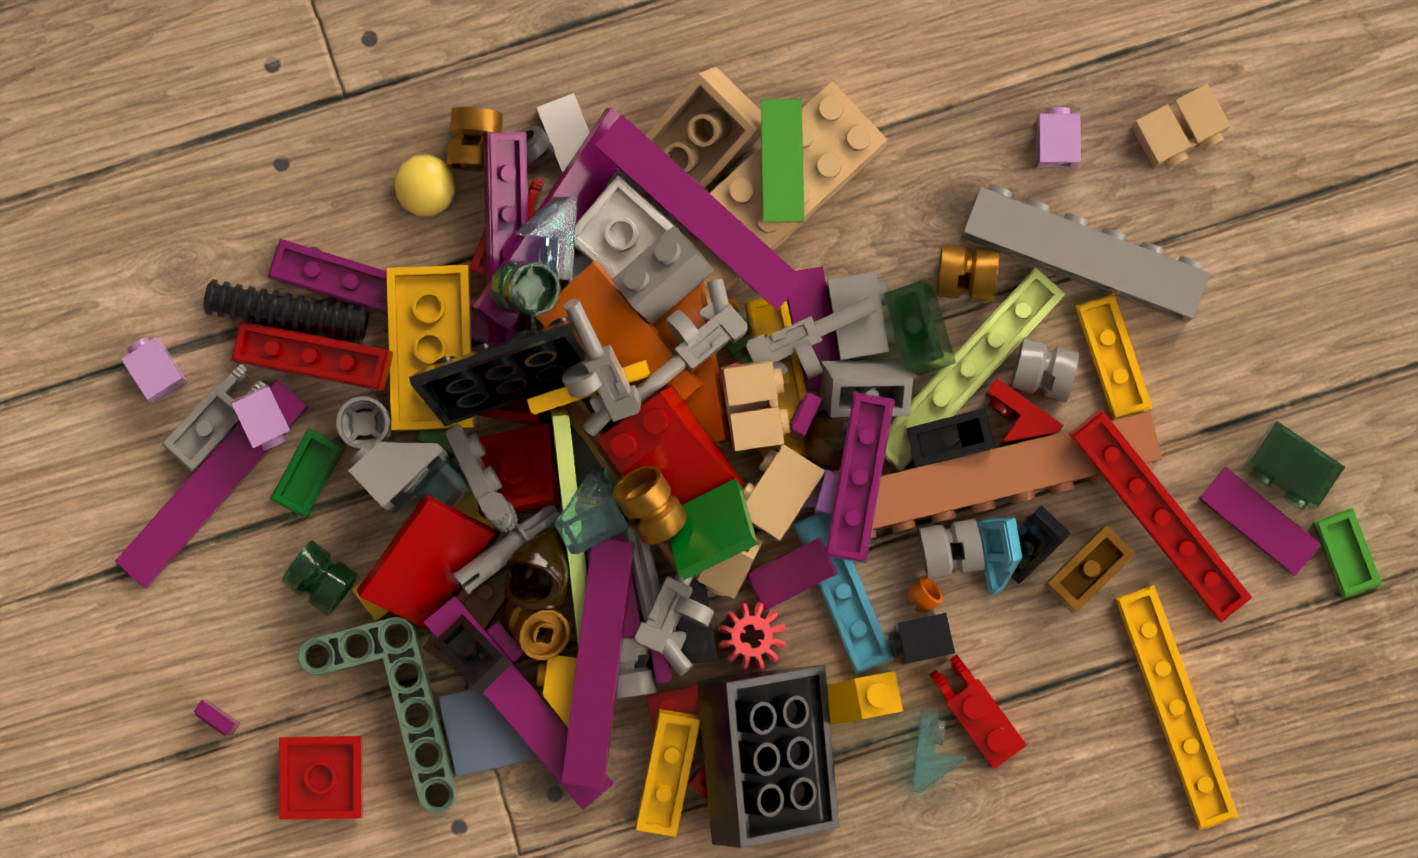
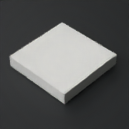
[565,175,680,279]

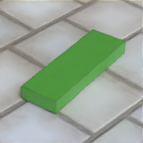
[761,99,805,223]

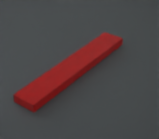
[1069,408,1252,623]

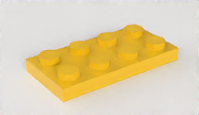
[387,265,474,431]

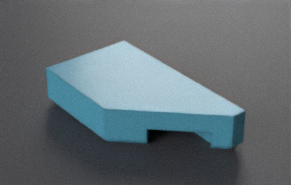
[977,518,1022,595]

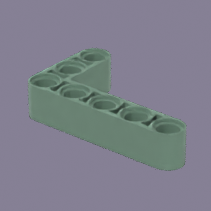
[298,617,458,814]

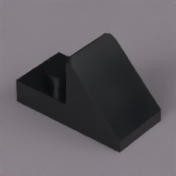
[906,408,996,468]
[1011,505,1071,584]
[433,614,511,694]

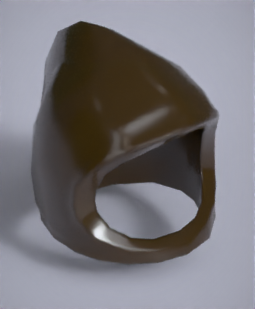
[804,409,849,472]
[505,530,570,610]

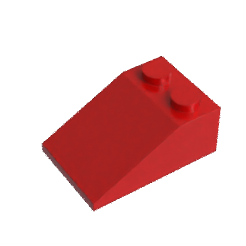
[597,385,745,505]

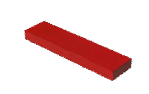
[231,321,393,392]

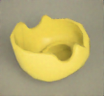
[394,154,455,217]

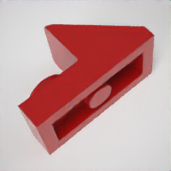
[985,378,1064,445]

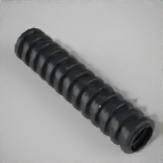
[203,279,369,343]

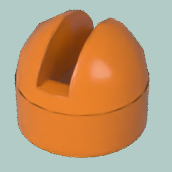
[907,576,943,613]

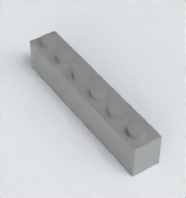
[961,185,1210,323]

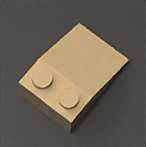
[646,67,761,191]

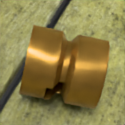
[446,107,503,172]
[936,244,999,302]
[613,465,687,545]
[503,590,570,660]

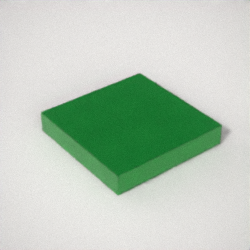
[669,478,758,580]

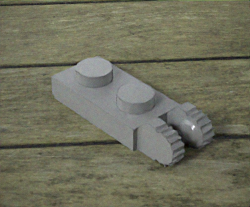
[162,364,266,473]
[445,424,518,533]

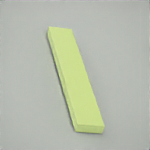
[884,267,1065,472]
[551,408,587,648]

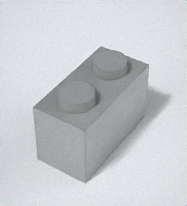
[611,226,714,325]
[826,272,895,361]
[819,360,913,418]

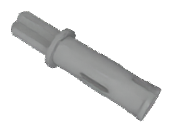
[453,505,563,595]

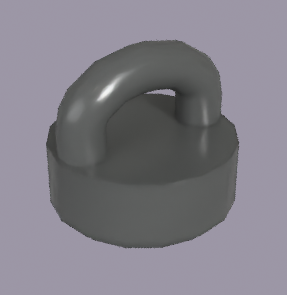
[520,126,554,168]

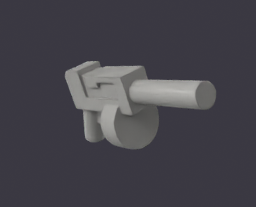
[636,279,747,404]
[746,296,876,379]
[562,299,641,436]
[635,572,714,676]

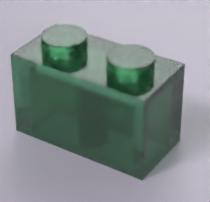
[883,280,956,376]
[1244,421,1345,511]

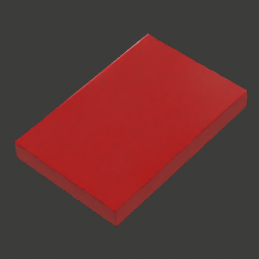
[357,494,494,629]

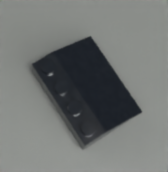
[409,317,586,426]
[697,665,840,848]

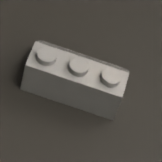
[348,442,453,514]

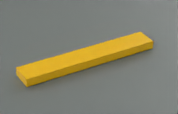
[1115,585,1239,830]

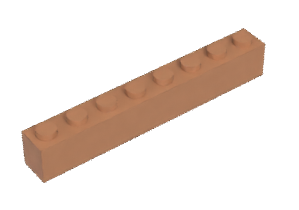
[870,411,1162,539]

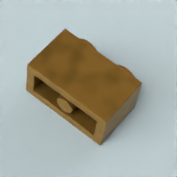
[1044,525,1136,614]

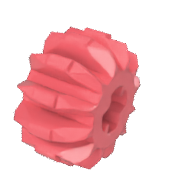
[718,602,786,671]

